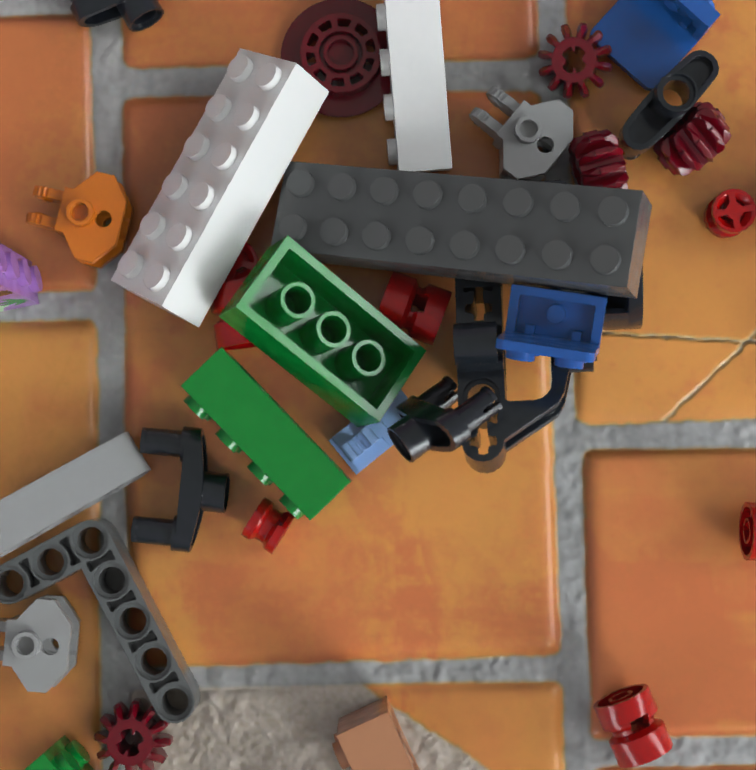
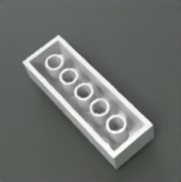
[111,48,329,327]

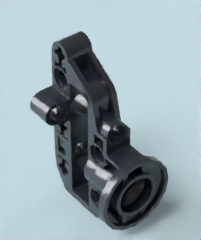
[453,180,643,473]

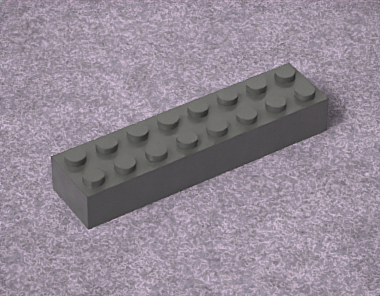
[271,161,652,299]

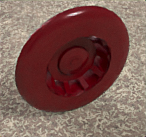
[281,0,391,117]

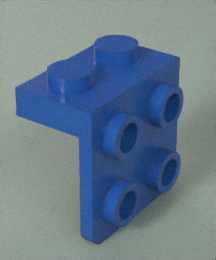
[589,0,721,91]
[495,283,608,369]

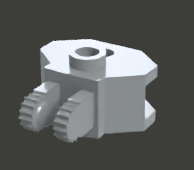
[469,86,573,181]
[0,595,81,693]

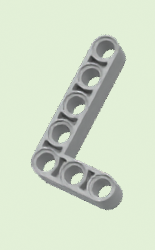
[0,432,151,558]

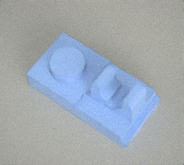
[329,390,408,475]

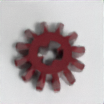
[538,23,613,99]
[653,102,732,176]
[568,129,629,189]
[94,698,173,770]

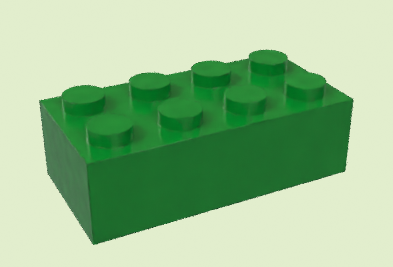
[219,235,427,427]
[181,347,352,520]

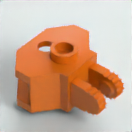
[25,171,134,269]

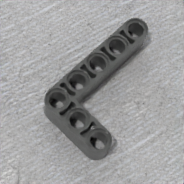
[0,518,201,724]

